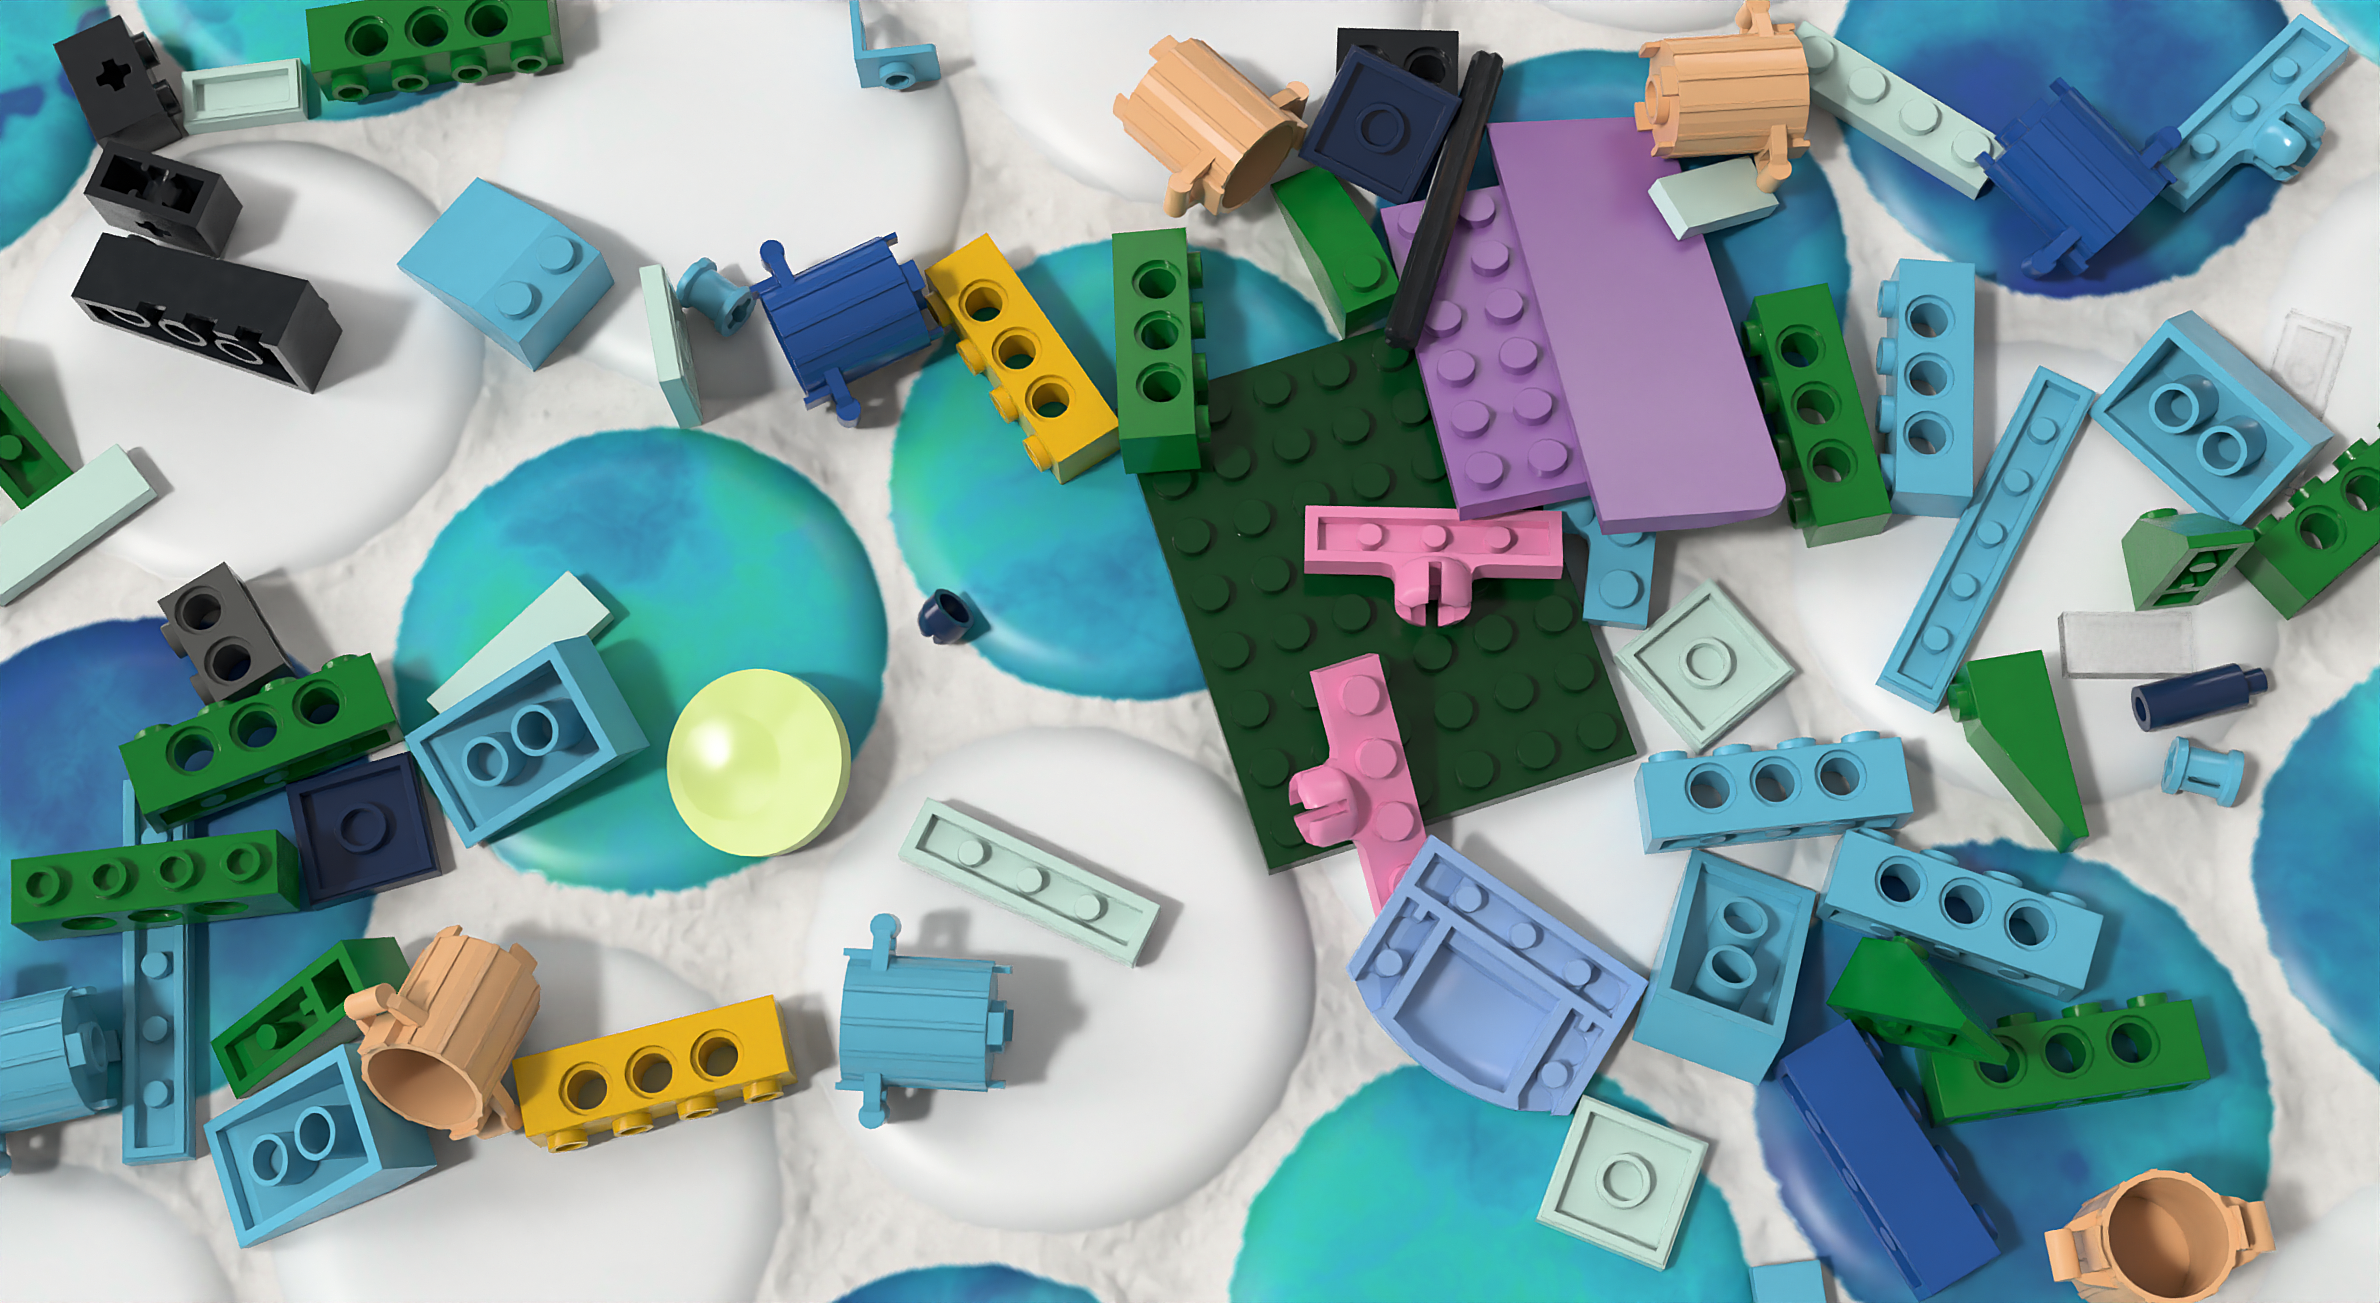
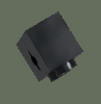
[53,15,183,153]
[83,140,243,259]

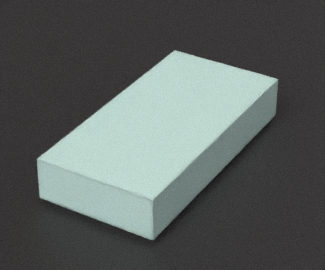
[181,58,309,135]
[1648,155,1779,241]

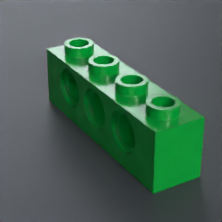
[305,0,564,102]
[1112,227,1211,474]
[1740,283,1892,548]
[2234,423,2380,621]
[118,653,405,834]
[11,829,300,941]
[1914,992,2211,1128]

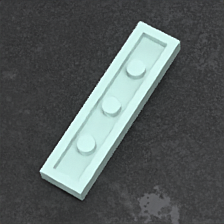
[1794,20,2004,200]
[898,797,1161,969]

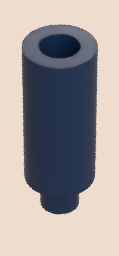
[2131,663,2268,732]

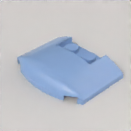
[1345,834,1649,1116]

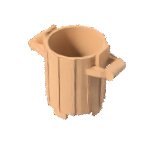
[1634,0,1811,193]
[1113,35,1309,218]
[344,925,541,1141]
[2044,1168,2276,1303]

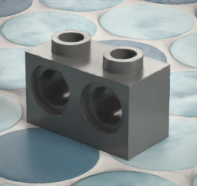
[157,561,301,706]

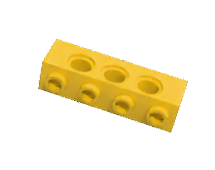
[924,233,1121,485]
[512,994,798,1153]

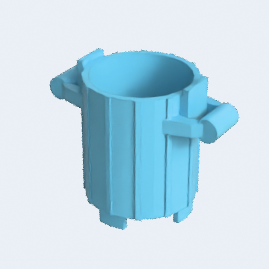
[835,913,1014,1129]
[0,986,122,1178]

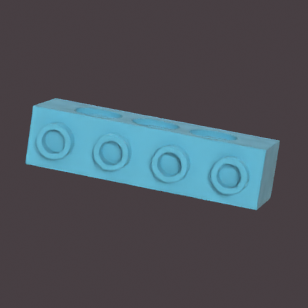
[1875,258,1975,519]
[1634,731,1914,855]
[1813,828,2104,1003]

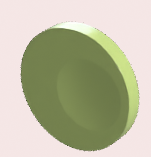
[667,669,851,857]

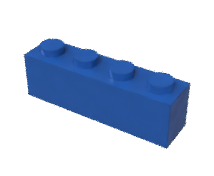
[1771,1019,2002,1302]

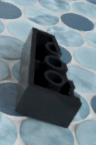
[71,232,343,394]

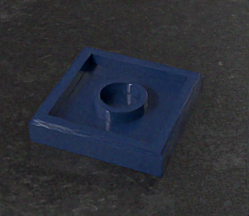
[1298,43,1462,205]
[285,751,442,911]

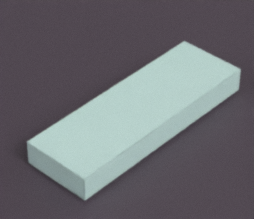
[0,443,158,607]
[427,571,614,714]

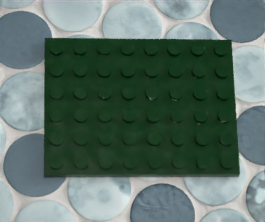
[1115,327,1637,876]

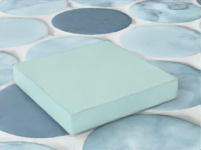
[639,264,704,429]
[1612,578,1796,755]
[1535,1094,1709,1272]

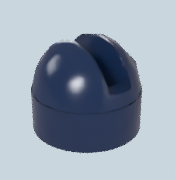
[917,589,974,645]

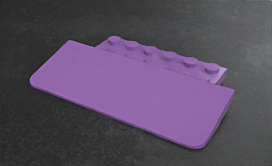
[1380,117,1786,535]

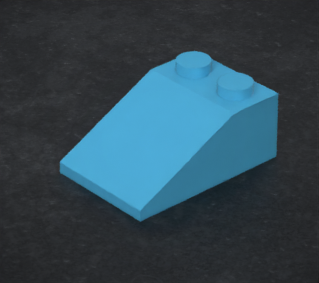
[396,177,615,372]
[404,635,650,849]
[1632,848,1816,1086]
[203,1043,438,1249]

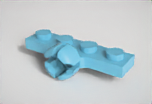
[2159,13,2350,213]
[1543,495,1656,631]

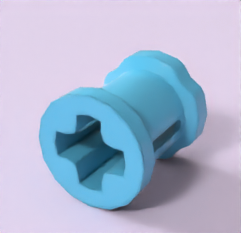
[676,257,757,337]
[2161,736,2244,808]

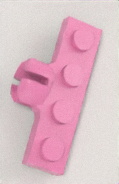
[1304,506,1563,628]
[1288,653,1427,918]

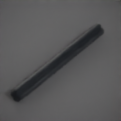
[1384,50,1504,351]

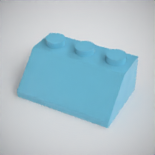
[2087,310,2335,526]

